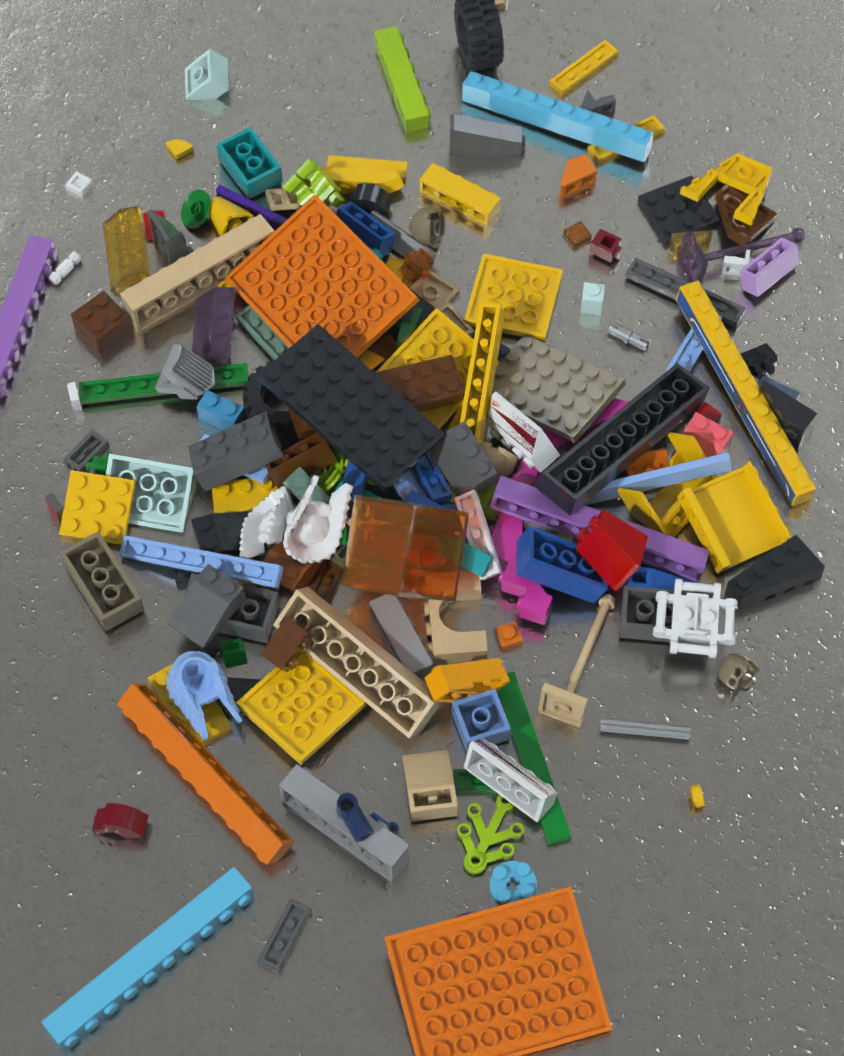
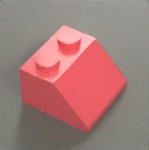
[672,412,734,458]

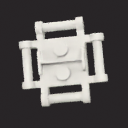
[653,579,738,658]

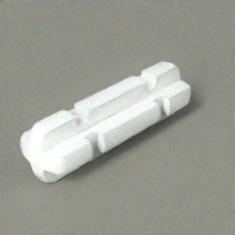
[48,252,81,285]

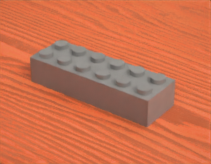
[279,764,410,882]

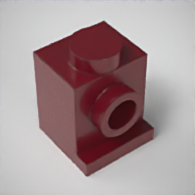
[589,229,623,262]

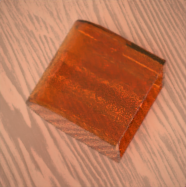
[341,495,469,602]

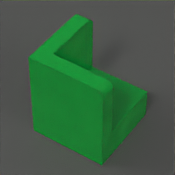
[85,451,113,476]

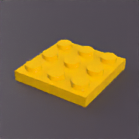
[59,470,136,545]

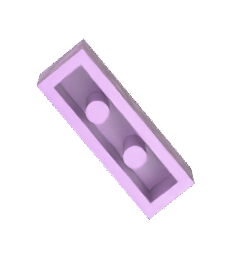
[740,237,799,297]

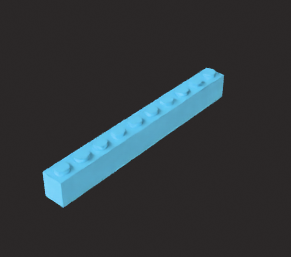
[462,71,654,162]
[41,867,254,1050]

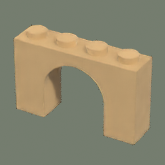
[422,571,488,664]

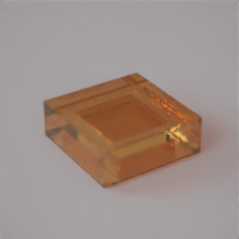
[563,221,592,248]

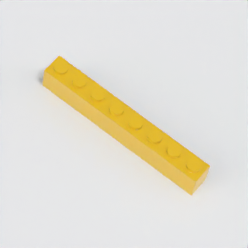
[460,302,505,443]

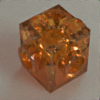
[398,248,435,284]

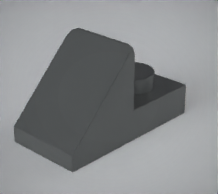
[580,90,616,116]

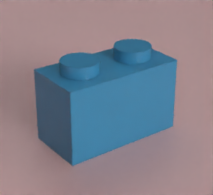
[196,390,246,430]

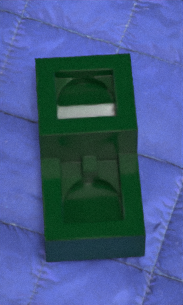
[396,306,422,350]

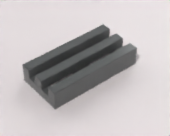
[64,430,109,472]

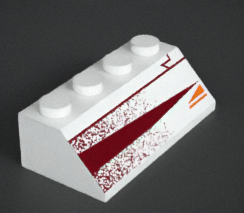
[486,392,560,473]
[464,738,558,823]

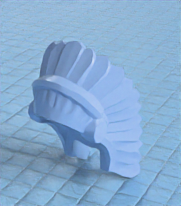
[166,651,243,740]

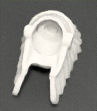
[283,475,353,564]
[239,486,297,559]

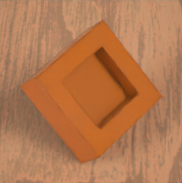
[494,621,523,651]

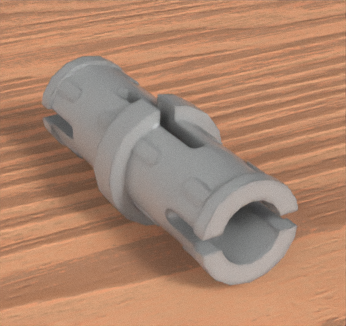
[607,321,651,351]

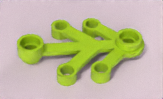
[457,795,524,874]

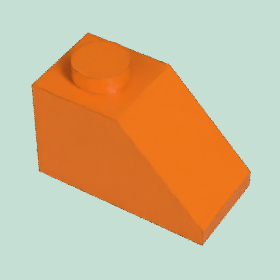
[560,154,597,198]

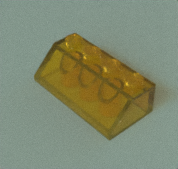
[103,206,151,292]

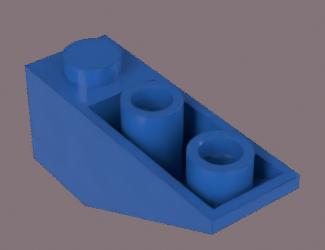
[626,567,692,592]

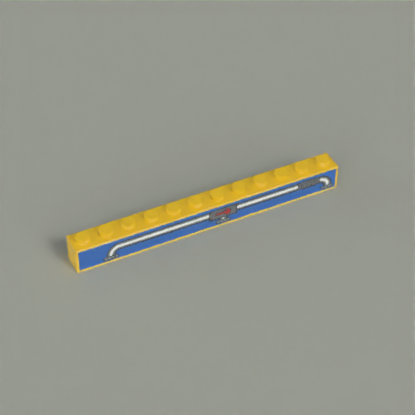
[676,280,816,507]

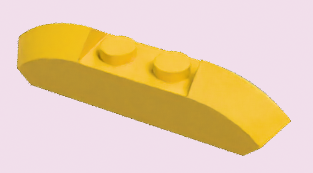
[307,167,405,194]

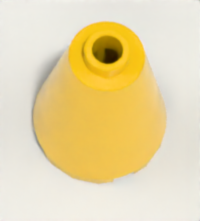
[209,196,254,237]

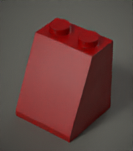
[576,509,648,591]

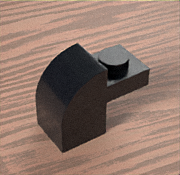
[345,183,393,215]

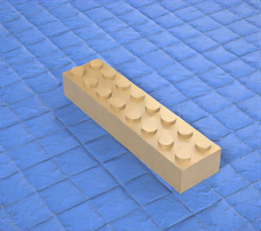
[120,214,274,334]
[273,587,442,739]

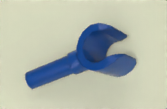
[371,812,399,831]

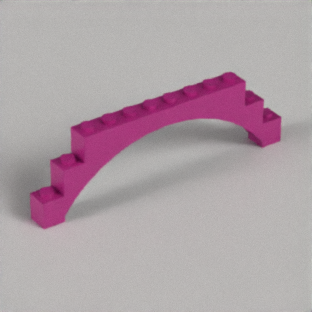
[490,398,628,625]

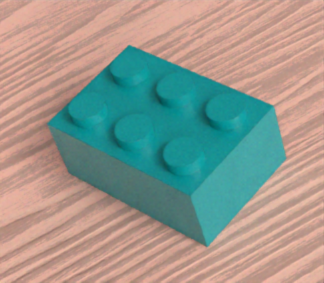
[216,127,283,199]

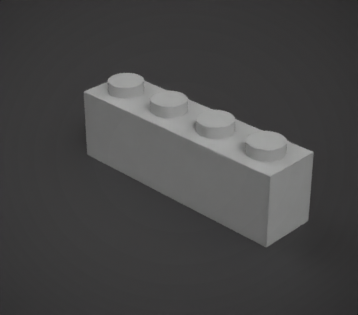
[369,591,435,679]

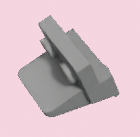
[155,343,216,400]

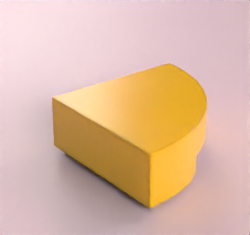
[166,140,194,160]

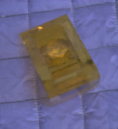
[669,230,712,263]

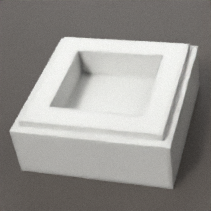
[65,171,94,198]
[67,382,82,412]

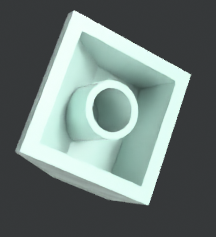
[185,49,229,101]

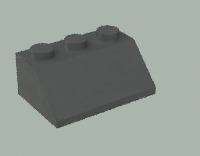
[430,421,499,497]

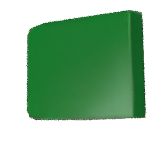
[220,638,248,668]

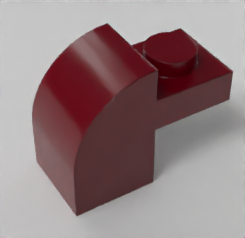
[92,803,149,839]

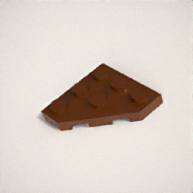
[715,184,778,247]

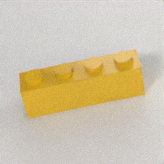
[419,163,501,227]

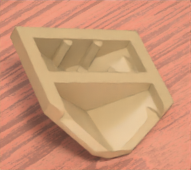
[265,188,302,212]

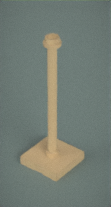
[538,594,615,728]

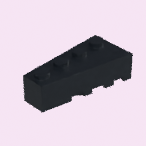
[725,535,825,609]

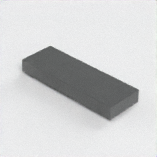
[257,898,312,974]

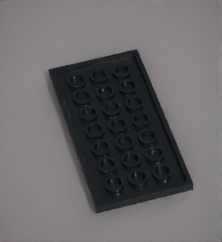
[257,324,445,492]

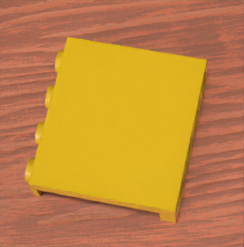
[677,461,791,574]

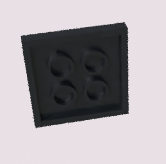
[638,175,720,245]

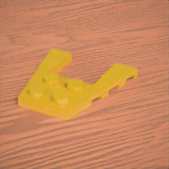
[680,153,773,226]

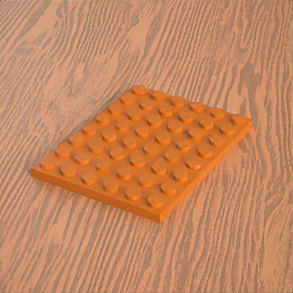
[225,194,420,358]
[384,886,612,1056]

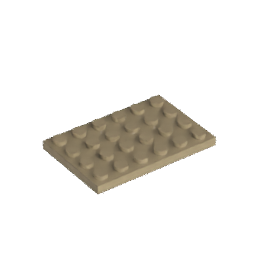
[490,335,626,443]

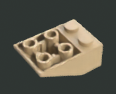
[402,750,458,822]

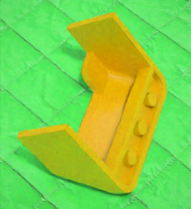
[617,433,718,537]

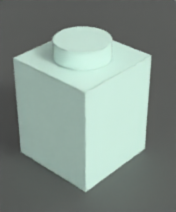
[581,282,605,316]

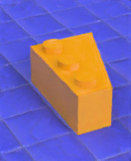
[425,658,510,703]

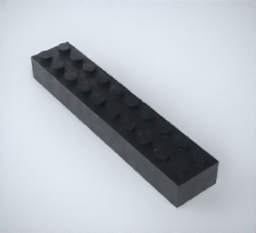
[537,363,710,516]

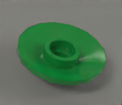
[181,189,211,229]

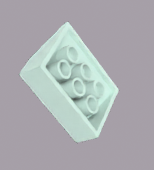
[106,454,197,533]

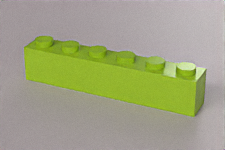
[374,26,431,132]

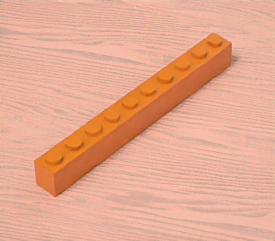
[117,683,294,865]

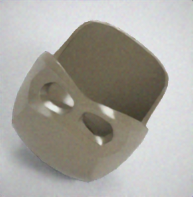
[718,653,760,690]

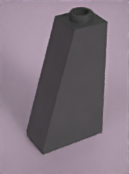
[450,114,526,156]

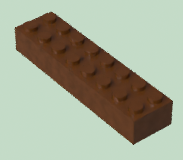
[288,355,465,441]

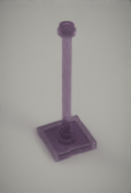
[676,228,805,284]

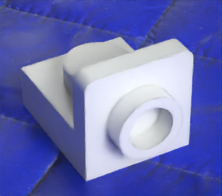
[722,249,753,277]

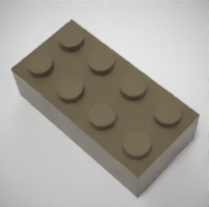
[59,531,145,632]

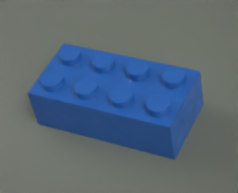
[516,526,608,603]

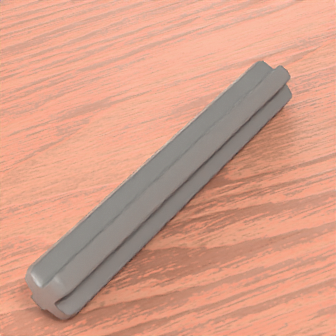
[600,718,691,740]

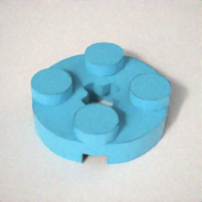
[489,861,537,905]

